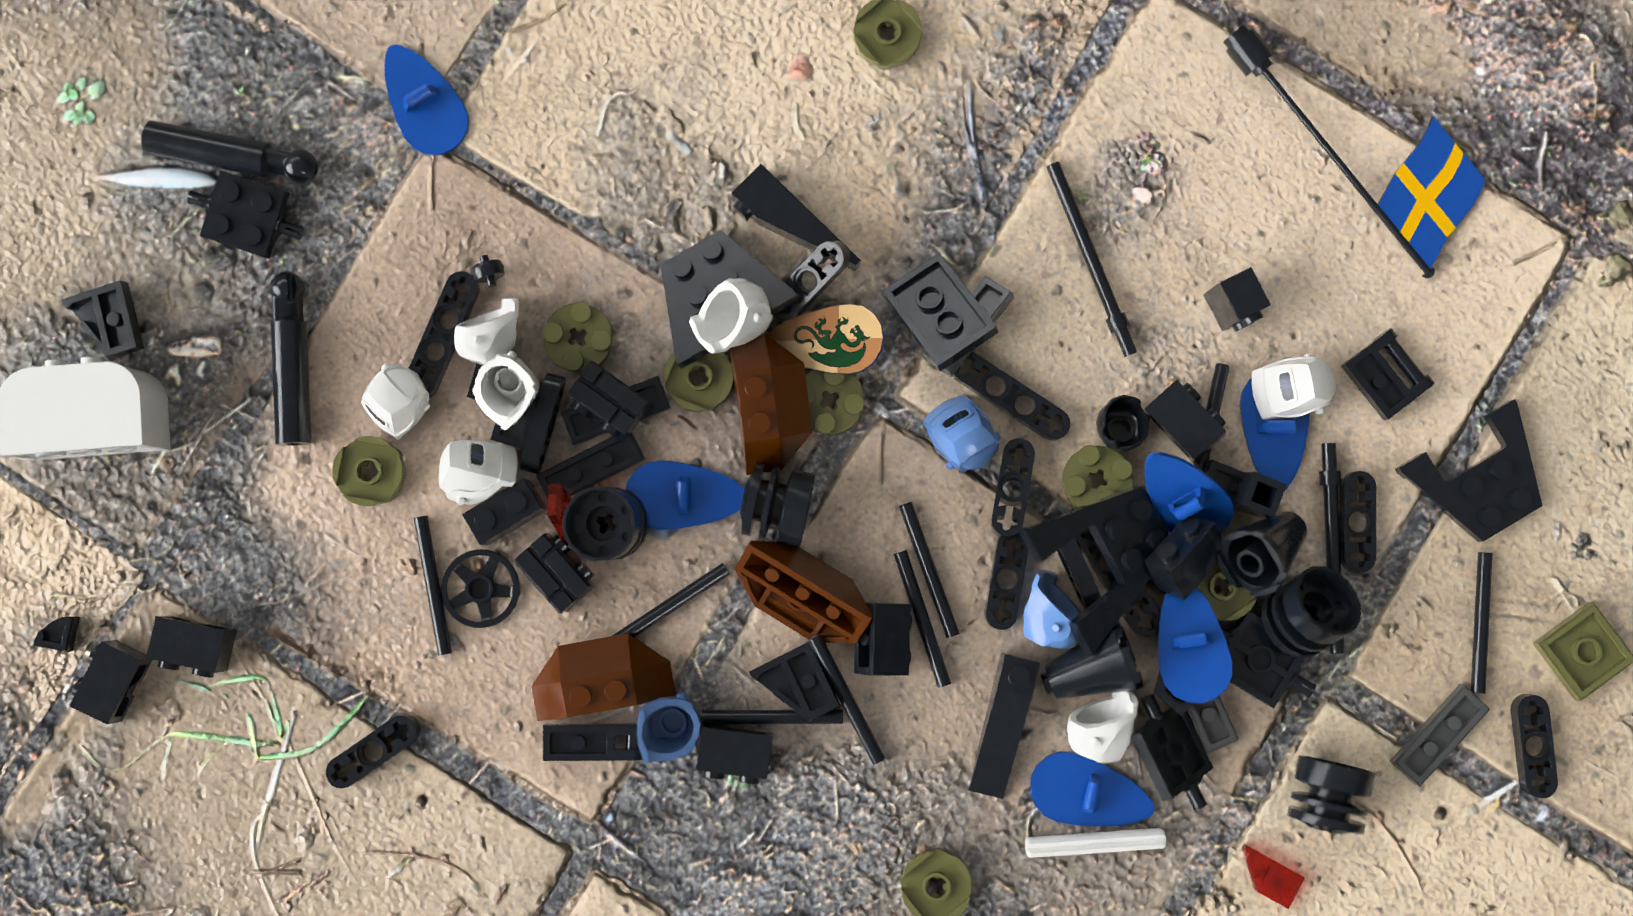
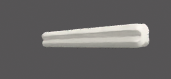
[1025,828,1166,858]

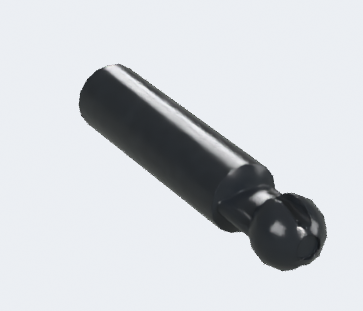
[141,120,318,184]
[269,272,312,446]

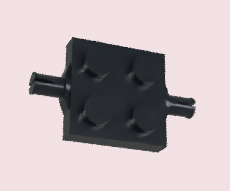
[187,170,304,259]
[1221,611,1316,708]
[1131,693,1213,810]

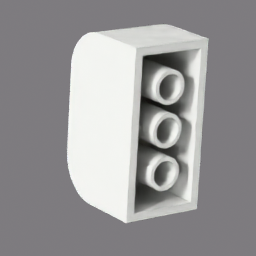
[0,357,170,461]

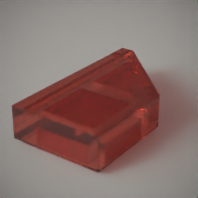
[547,483,571,544]
[1241,844,1305,909]

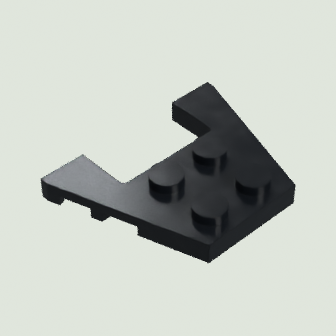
[661,230,799,369]
[1395,399,1543,542]

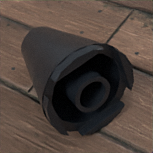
[1218,511,1307,596]
[1041,621,1144,699]

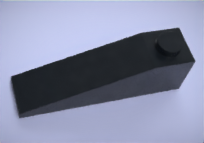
[732,164,861,271]
[968,653,1040,799]

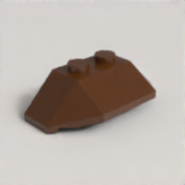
[730,333,812,475]
[734,540,873,644]
[531,633,676,721]

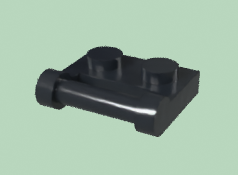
[1341,328,1435,421]

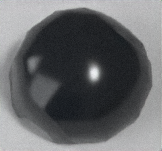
[1096,395,1150,452]

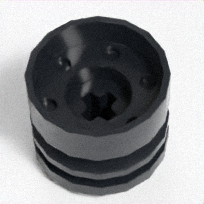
[740,462,816,547]
[562,486,649,561]
[1261,566,1361,659]
[1287,755,1376,834]

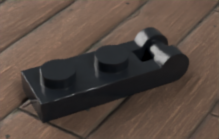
[543,723,643,761]

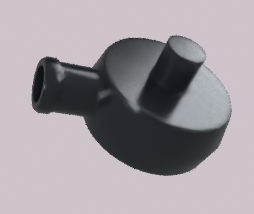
[471,255,505,287]

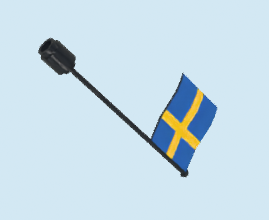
[1223,24,1485,278]

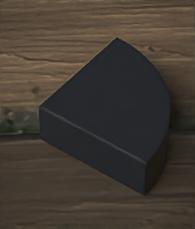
[33,616,80,652]

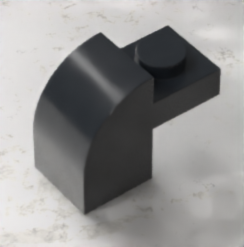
[1204,460,1287,518]

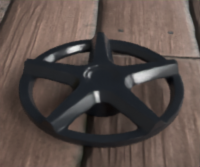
[441,549,521,628]

